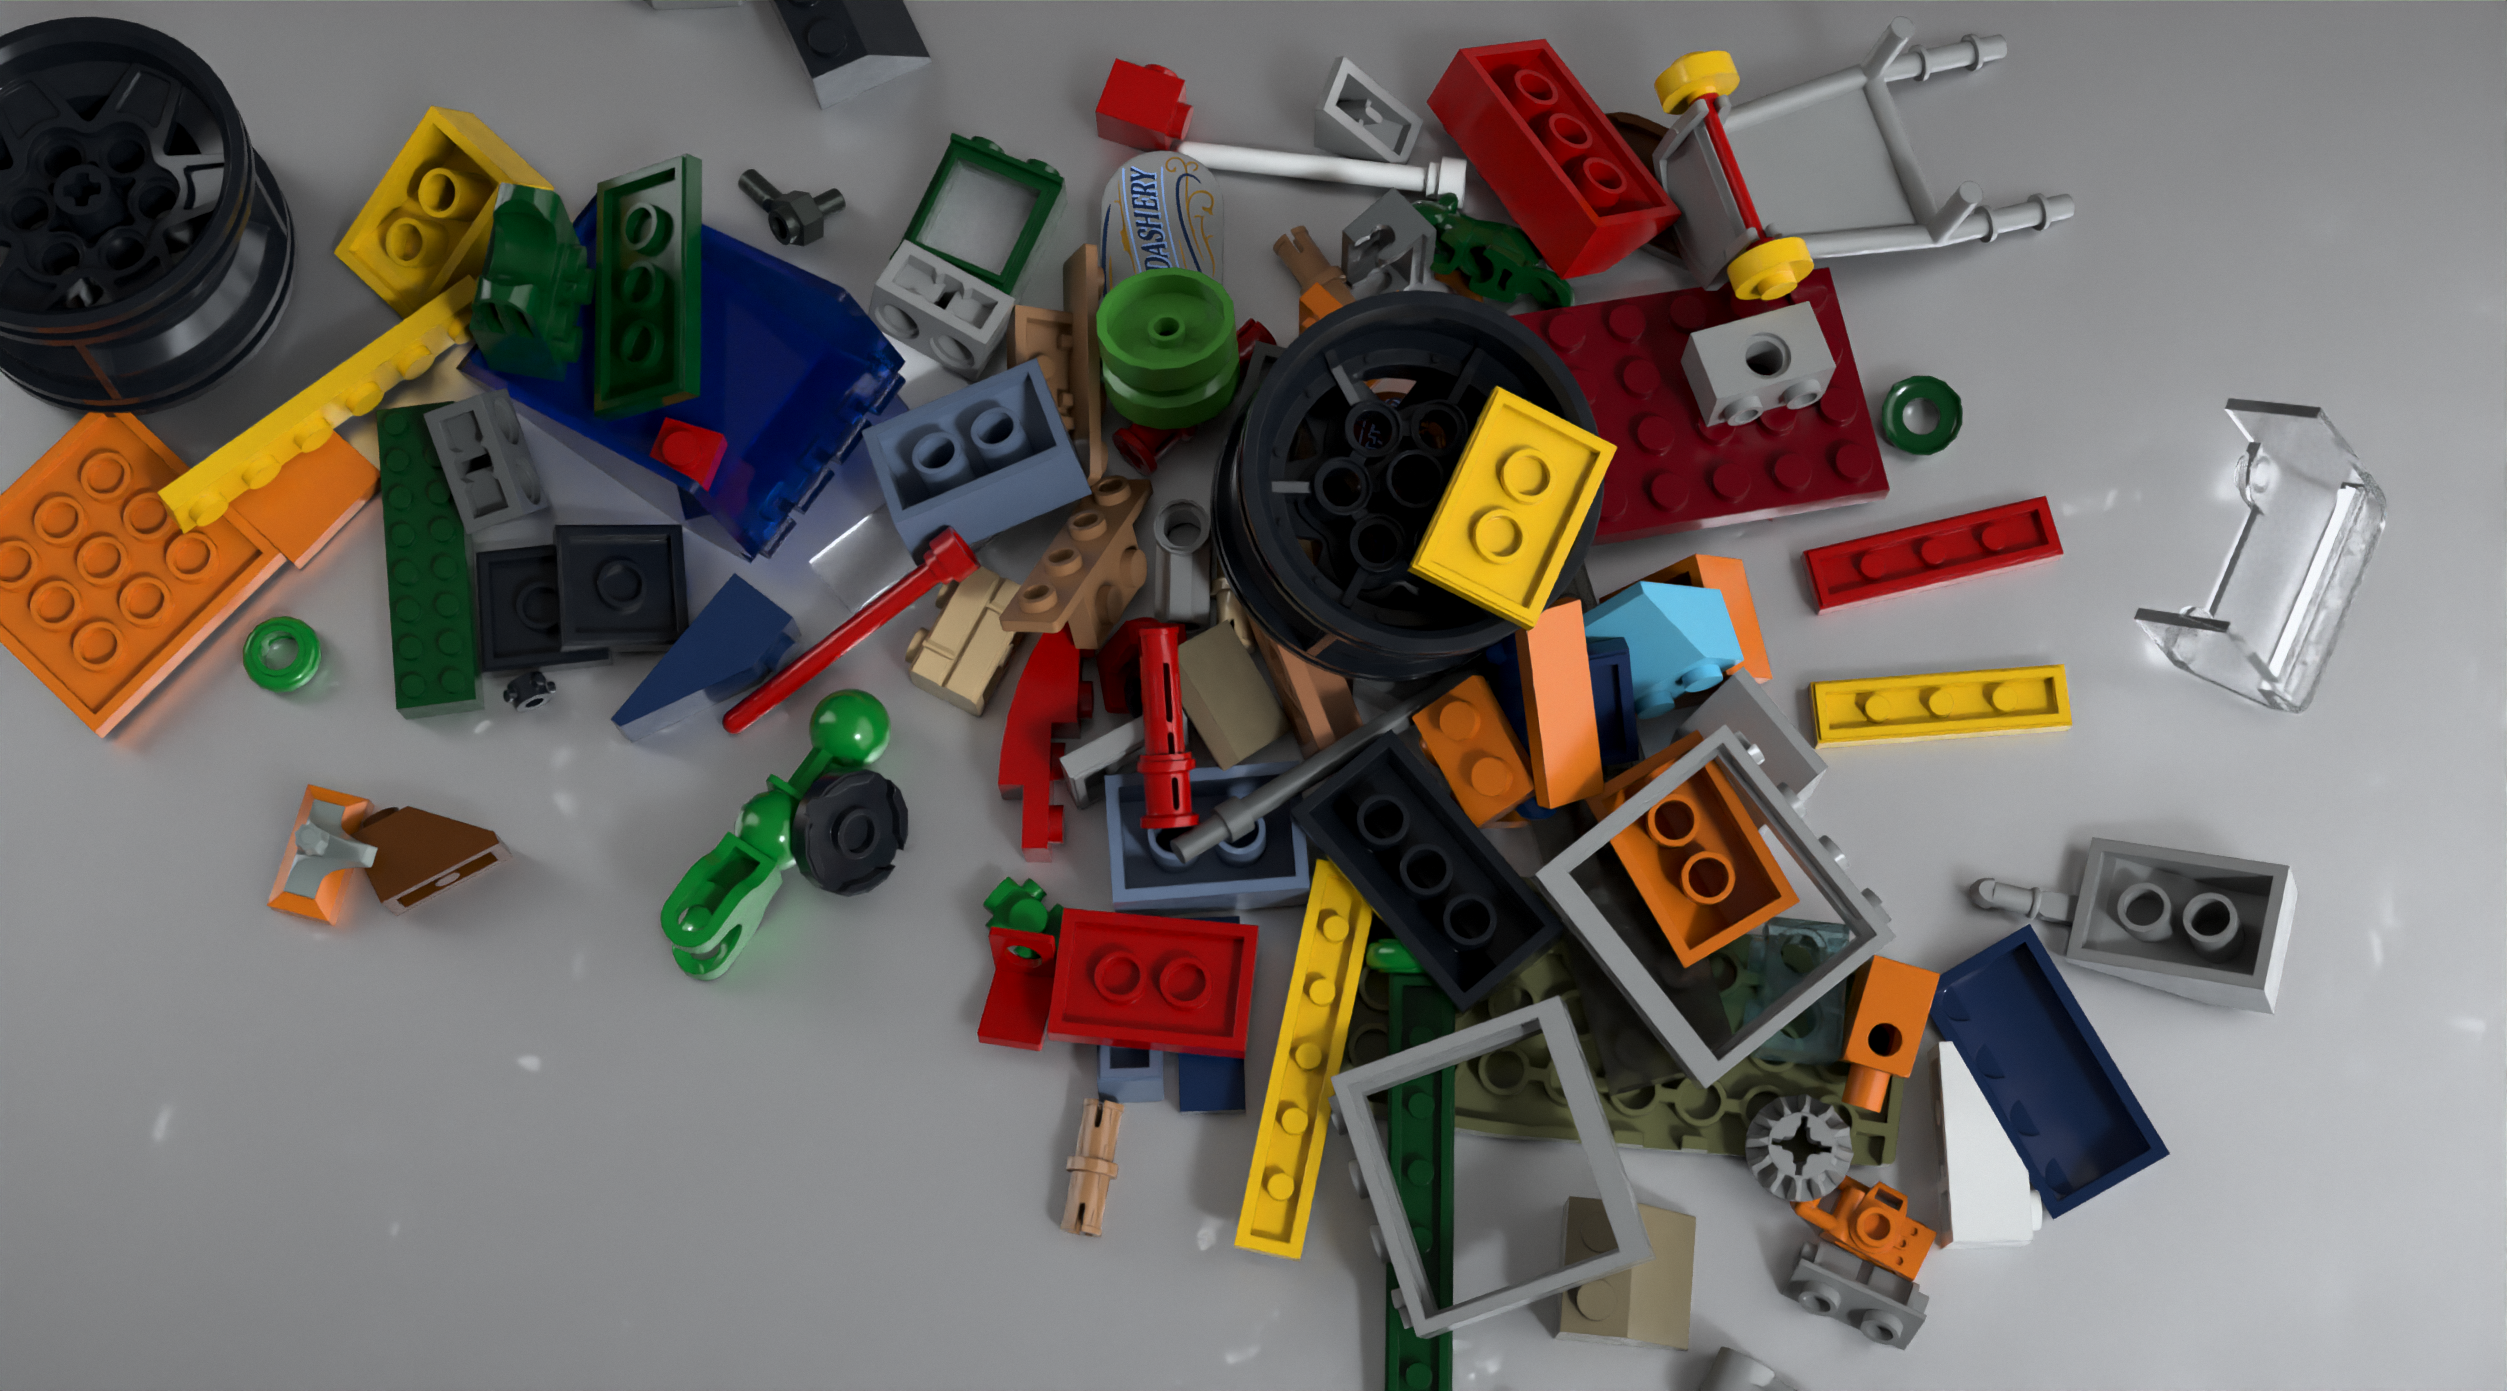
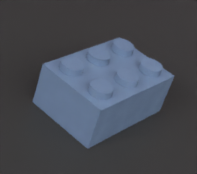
[1104,760,1310,916]

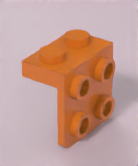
[1412,675,1536,829]

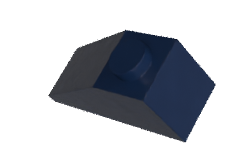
[611,573,802,743]

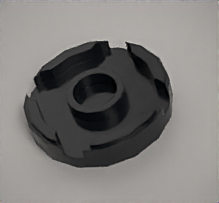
[792,765,908,897]

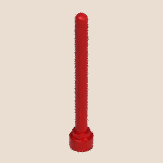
[722,527,981,734]

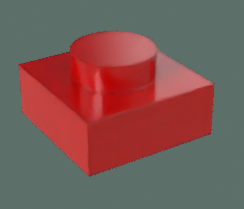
[642,417,728,499]

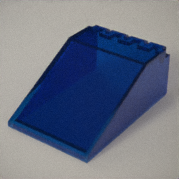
[456,193,906,564]

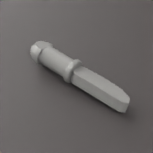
[1969,878,2079,926]

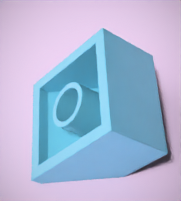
[1583,581,1744,719]

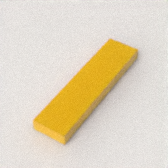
[1807,664,2072,749]

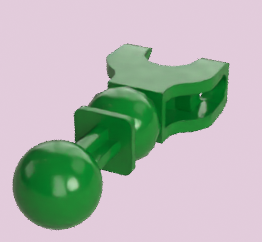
[660,688,891,981]

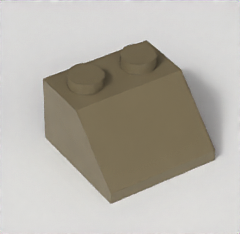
[1554,1196,1696,1351]

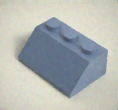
[861,358,1092,566]

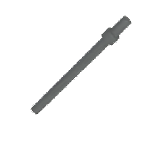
[1170,652,1499,864]

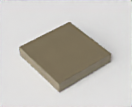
[1178,620,1294,772]

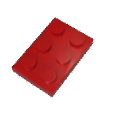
[1047,908,1259,1059]

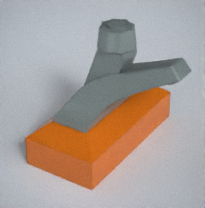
[267,784,378,926]

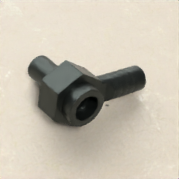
[738,169,846,247]

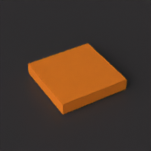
[229,430,381,570]

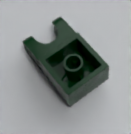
[469,182,596,382]

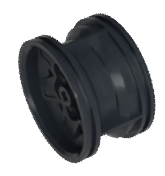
[0,17,298,417]
[1210,290,1604,683]

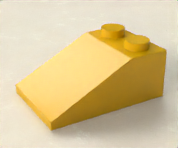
[333,105,554,319]

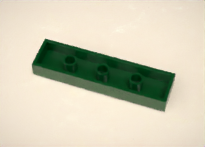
[376,401,485,719]

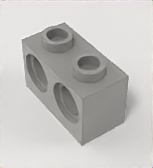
[866,239,1015,382]

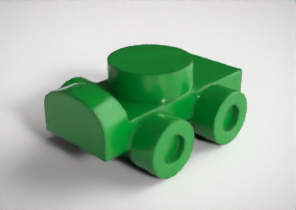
[983,877,1064,959]

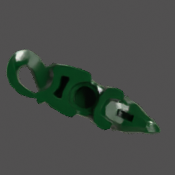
[1411,193,1575,310]

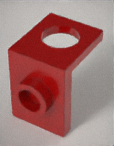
[977,927,1057,1051]

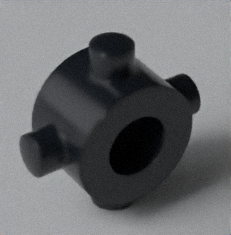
[503,671,556,712]

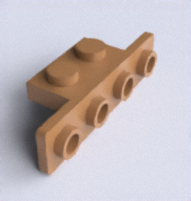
[1006,243,1108,488]
[999,475,1154,649]

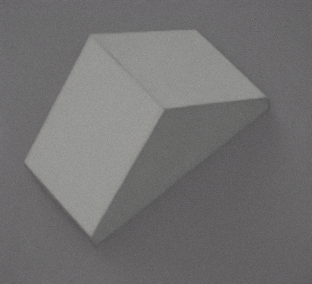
[1314,56,1424,165]

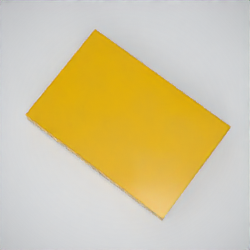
[1407,386,1617,631]

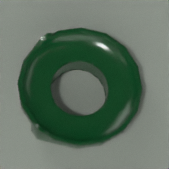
[1881,376,1963,456]

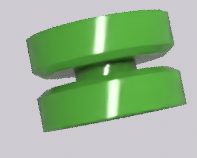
[1096,267,1241,430]

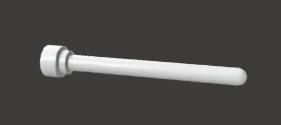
[1175,141,1468,208]

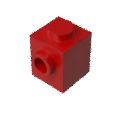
[1095,58,1194,152]

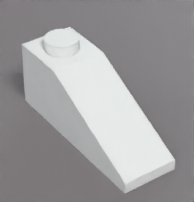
[1927,1041,2042,1249]

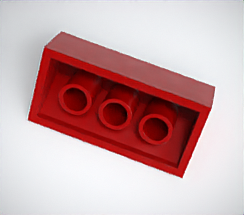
[1426,39,1682,280]

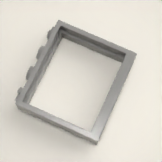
[1530,724,1896,1089]
[1328,995,1657,1339]

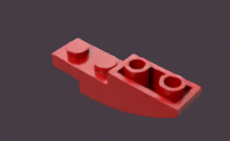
[998,620,1095,863]

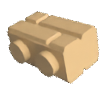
[905,566,1026,717]

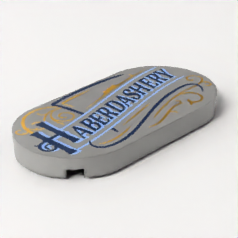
[1098,151,1224,307]

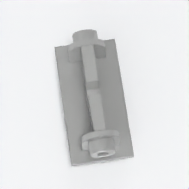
[1781,1240,1929,1351]

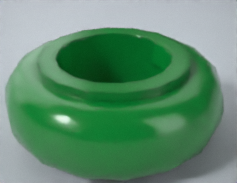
[242,616,322,693]
[1365,939,1426,973]

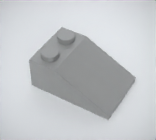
[2066,837,2298,1015]

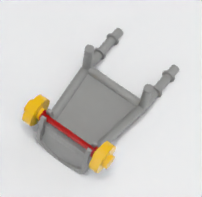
[1652,16,2075,300]

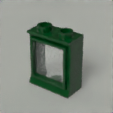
[889,133,1068,306]

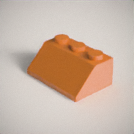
[1584,729,1800,969]

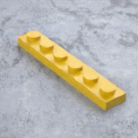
[157,275,476,534]
[1234,858,1374,1262]

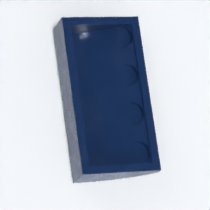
[1929,924,2170,1220]

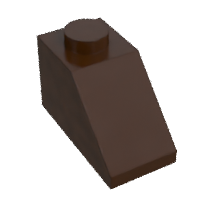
[350,806,513,916]

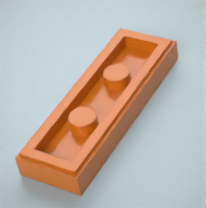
[1515,597,1605,809]

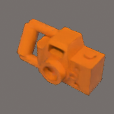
[1790,1175,1937,1282]

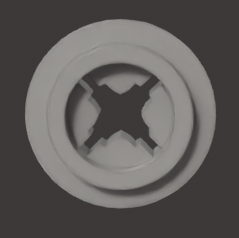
[1745,1094,1854,1202]

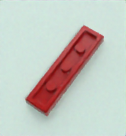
[1800,496,2064,616]

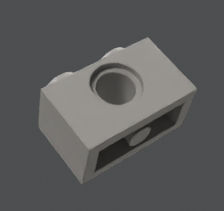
[1681,301,1836,427]

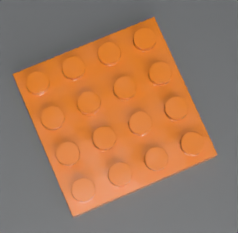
[0,412,287,739]

